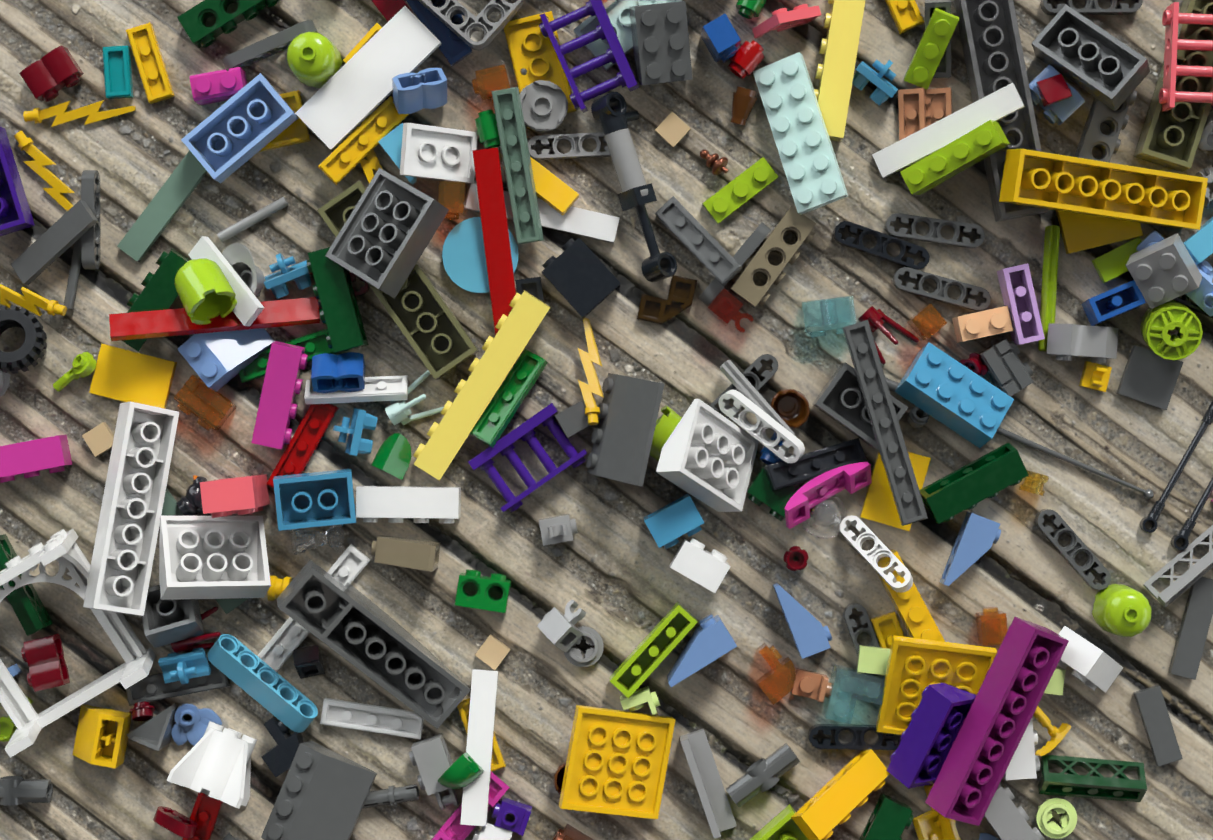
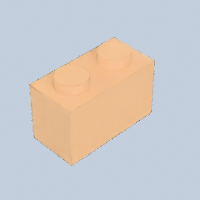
[952,306,1013,343]

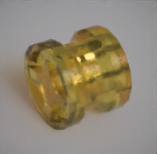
[1019,470,1049,496]

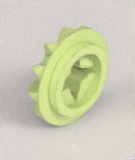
[1035,797,1077,839]

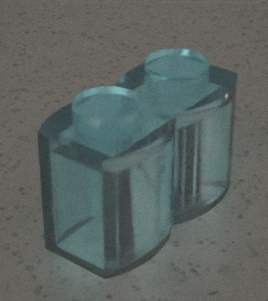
[801,296,856,338]

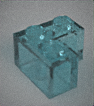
[822,664,885,724]

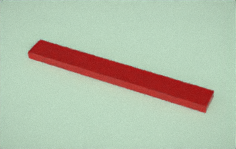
[473,148,523,352]
[109,297,320,341]

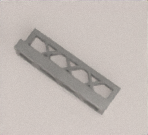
[1143,525,1213,608]
[680,728,737,839]

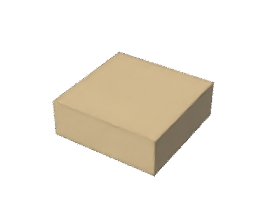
[655,112,691,148]
[82,422,114,457]
[475,634,510,670]

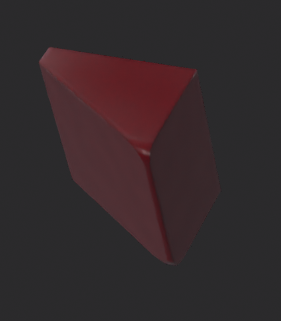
[1036,74,1072,107]

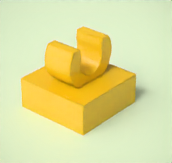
[1079,361,1112,392]

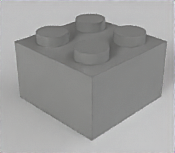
[1126,233,1202,309]

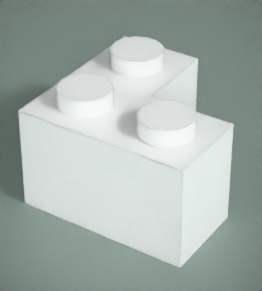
[669,538,731,593]
[1058,626,1123,693]

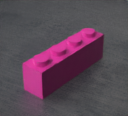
[251,341,308,450]
[0,435,72,483]

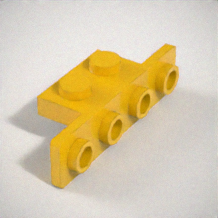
[912,784,961,840]

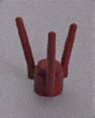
[857,306,919,365]
[171,606,221,653]

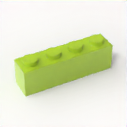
[900,120,1010,195]
[609,602,698,698]

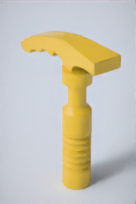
[1033,706,1071,756]

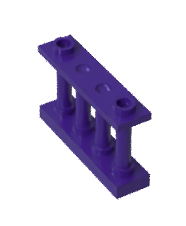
[539,0,639,113]
[468,403,587,513]

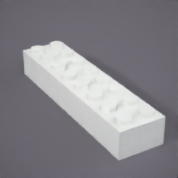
[83,401,179,616]

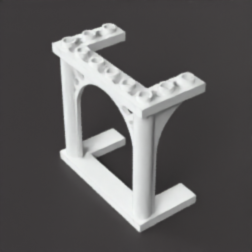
[0,529,156,758]

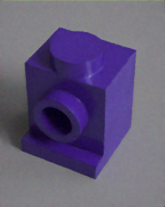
[491,797,532,836]

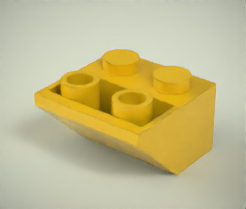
[72,704,132,769]

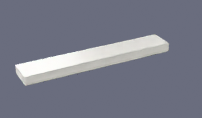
[872,83,1025,178]
[465,183,620,243]
[257,544,370,672]
[460,669,498,826]

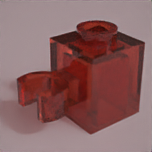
[706,288,754,333]

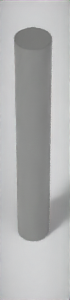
[217,196,289,243]

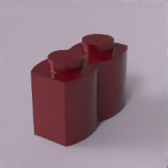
[19,45,84,102]
[21,634,70,692]

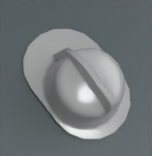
[222,243,264,297]

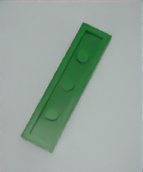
[239,328,335,383]
[470,349,548,448]

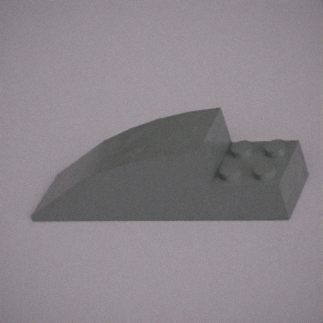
[277,560,470,729]

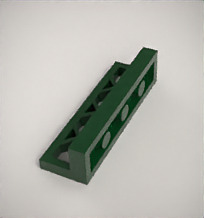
[0,534,53,636]
[1038,755,1147,802]

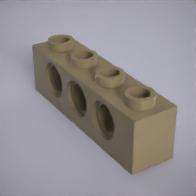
[730,206,816,308]

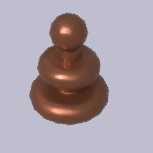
[700,149,729,176]

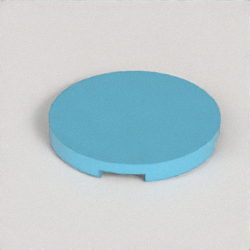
[442,217,519,293]

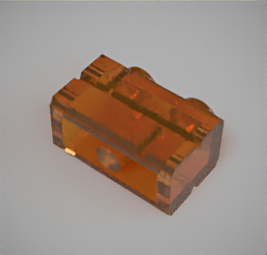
[174,375,237,431]

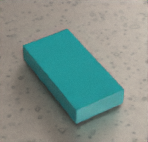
[102,45,134,99]

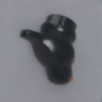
[176,475,211,516]

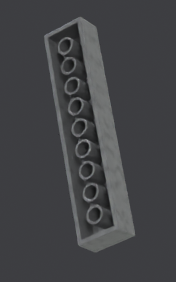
[954,0,1051,222]

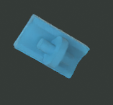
[852,59,898,105]
[264,253,312,299]
[333,408,378,456]
[158,647,211,684]

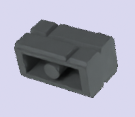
[979,338,1034,397]

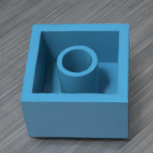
[644,494,704,549]

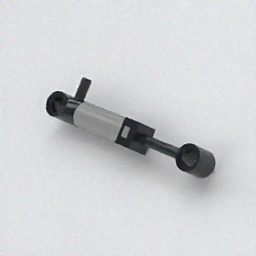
[591,92,677,282]

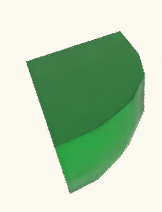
[371,433,412,480]
[437,752,484,789]

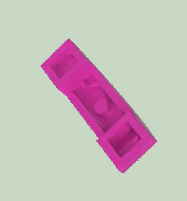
[784,462,872,529]
[431,771,510,840]

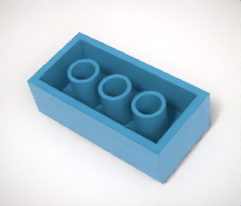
[895,342,1014,448]

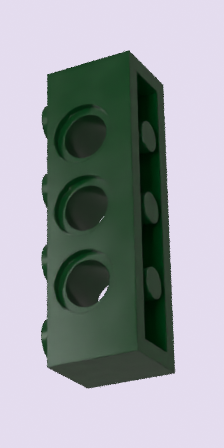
[177,0,281,48]

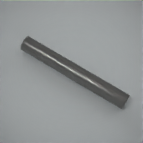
[63,237,82,309]

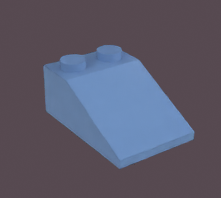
[178,328,274,391]
[667,614,737,687]

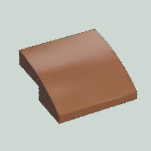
[898,87,953,141]

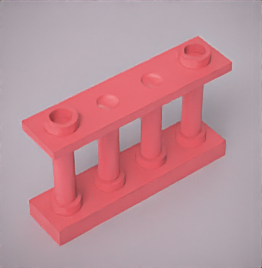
[1159,2,1213,111]

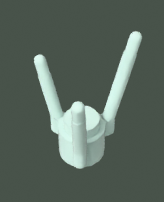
[385,370,444,425]

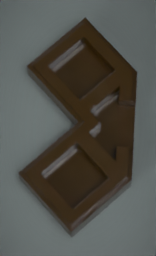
[637,275,697,325]

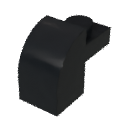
[262,716,304,777]

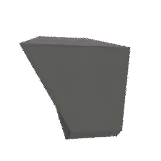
[127,703,178,751]

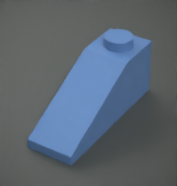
[940,511,1001,586]
[773,583,833,659]

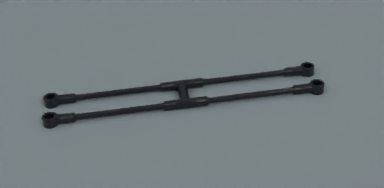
[1140,400,1213,550]

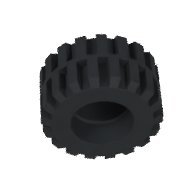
[0,305,47,374]

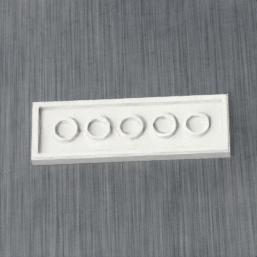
[295,6,442,151]

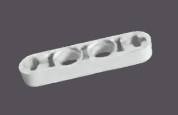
[718,390,805,463]
[840,515,913,593]

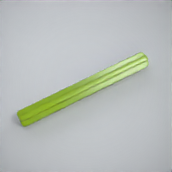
[1038,225,1060,352]

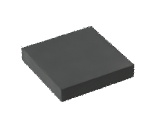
[1116,345,1183,410]

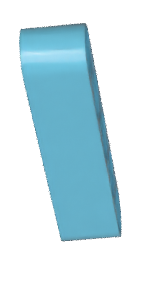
[208,634,318,733]

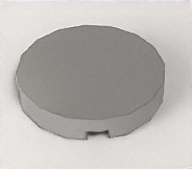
[520,80,568,132]

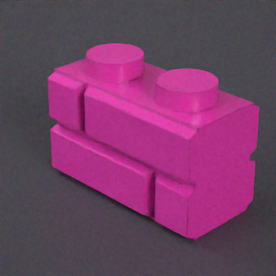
[189,67,248,105]

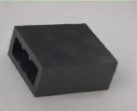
[542,238,621,318]

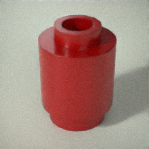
[727,40,765,80]

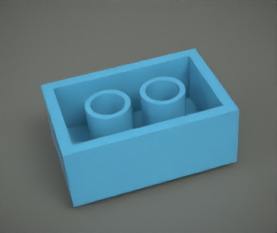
[273,469,356,531]

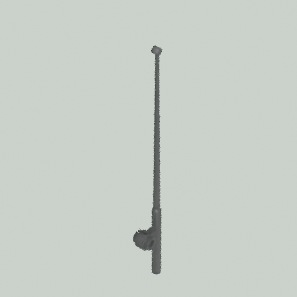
[885,377,1154,500]

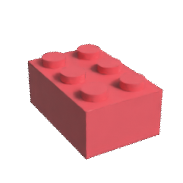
[200,474,270,518]

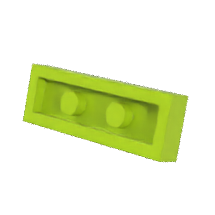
[904,8,959,90]
[702,157,779,224]

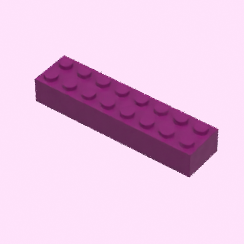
[925,617,1069,826]

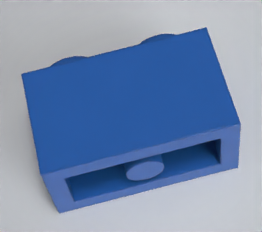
[701,14,741,63]
[1081,280,1146,326]

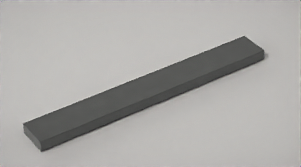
[842,320,928,526]

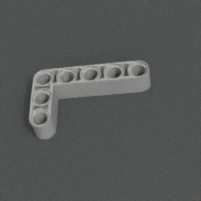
[418,0,524,51]

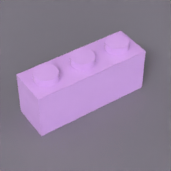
[997,263,1045,345]

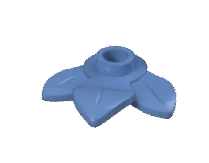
[171,703,222,746]

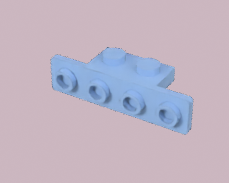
[1137,231,1213,316]

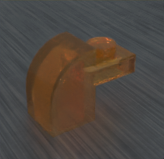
[756,643,796,705]

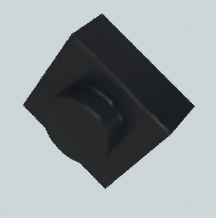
[515,277,544,302]

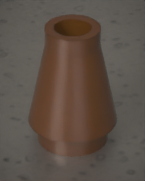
[730,86,758,126]

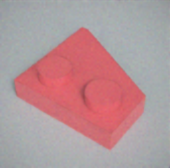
[752,4,821,39]

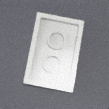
[400,123,478,184]

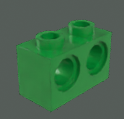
[455,569,511,613]

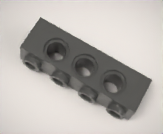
[1074,90,1137,163]

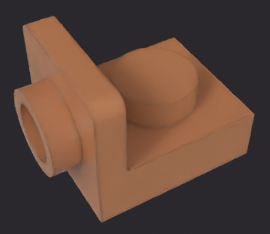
[791,668,832,703]

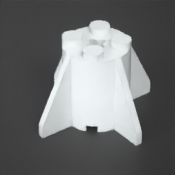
[167,721,257,809]

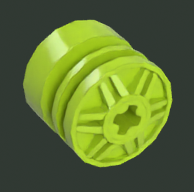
[1140,301,1203,360]

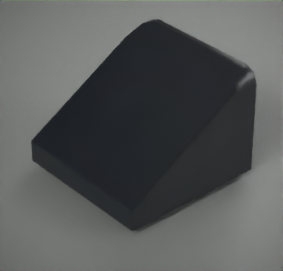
[293,645,325,679]

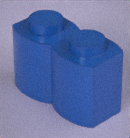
[311,352,365,393]

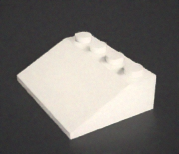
[656,399,759,512]
[159,516,271,600]

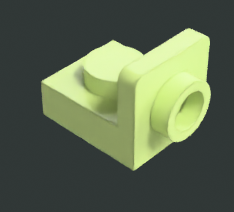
[620,686,660,715]

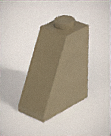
[371,535,441,572]

